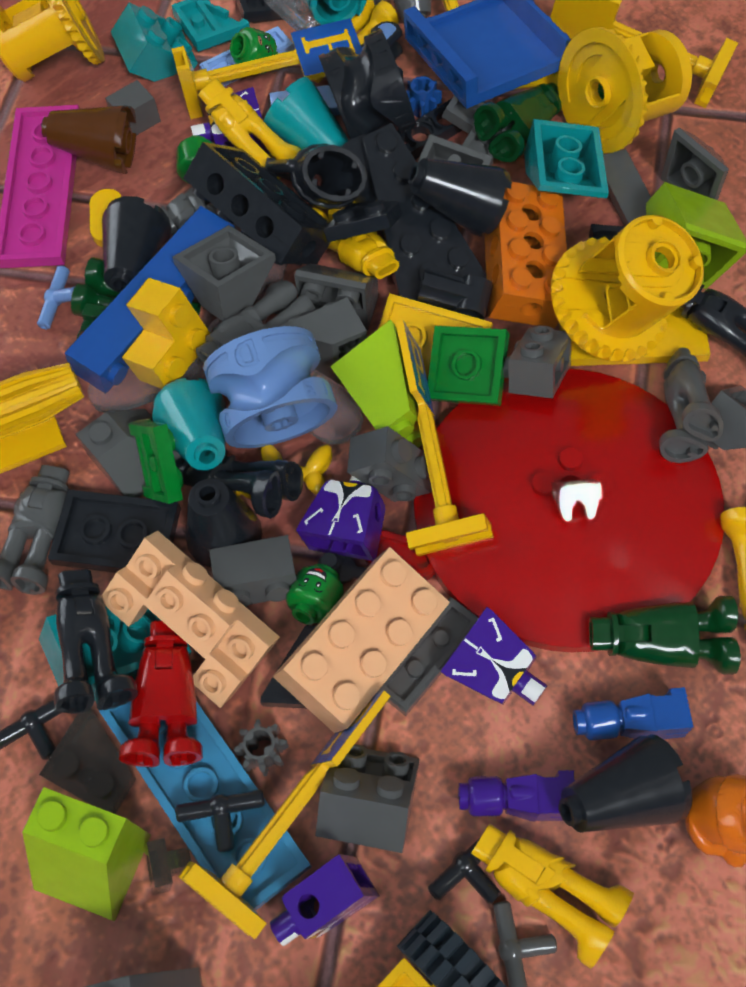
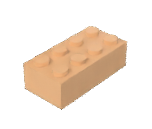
[272,547,450,733]

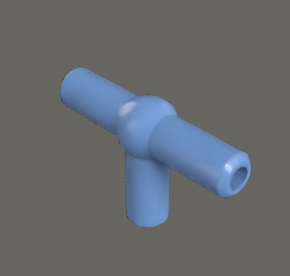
[37,265,75,330]

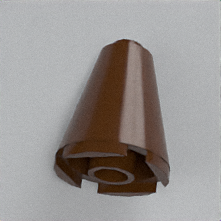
[41,105,137,174]

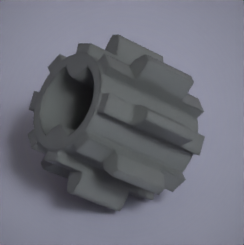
[234,719,289,776]

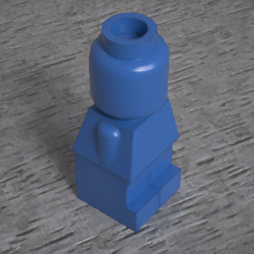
[572,687,694,740]

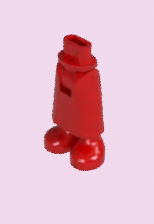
[119,621,203,767]

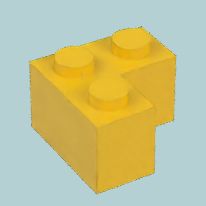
[122,278,210,389]

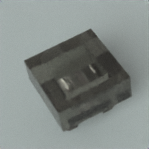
[552,479,602,521]
[144,838,191,896]

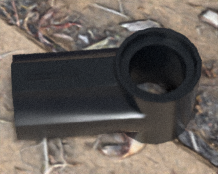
[417,268,493,320]

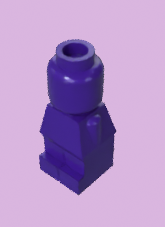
[458,770,575,822]

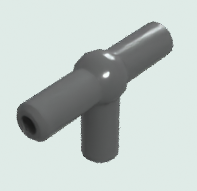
[493,901,557,987]

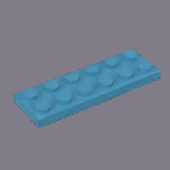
[99,701,312,911]

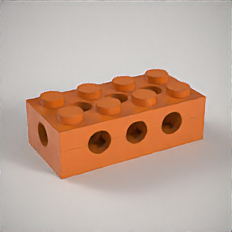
[484,181,567,329]

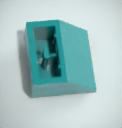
[111,2,198,82]

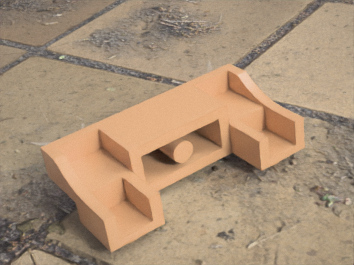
[101,530,280,708]

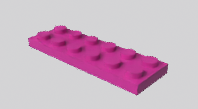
[0,105,80,268]

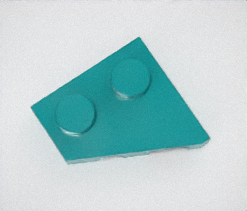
[172,0,250,52]

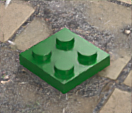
[428,326,510,406]

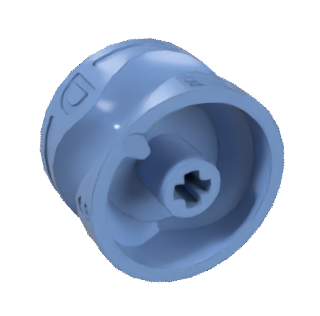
[203,326,337,448]

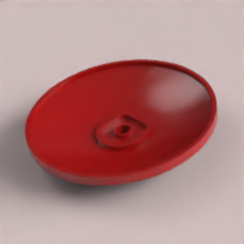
[414,369,724,653]

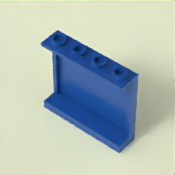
[403,0,570,109]

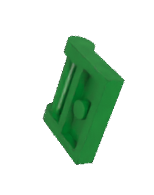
[128,419,183,504]

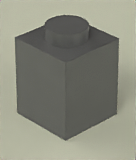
[105,80,161,136]

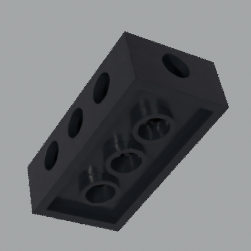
[183,142,331,266]

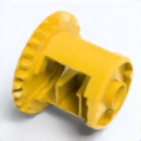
[0,0,105,82]
[558,27,692,154]
[551,215,704,362]

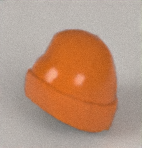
[684,774,746,868]

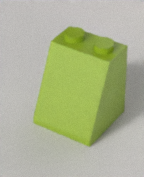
[646,182,746,289]
[330,319,422,448]
[22,787,151,921]

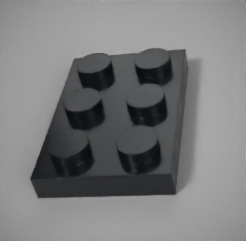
[48,489,181,573]

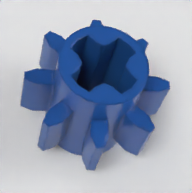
[406,76,442,118]

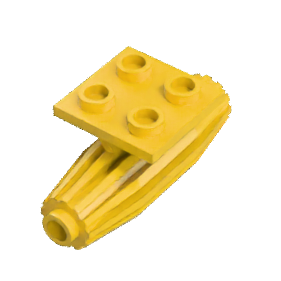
[0,363,85,474]

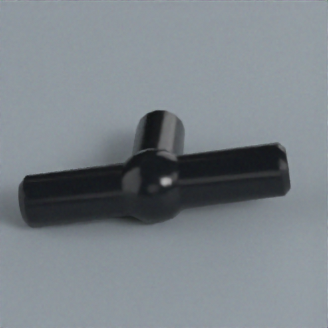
[0,699,63,760]
[175,789,265,852]
[428,837,501,904]

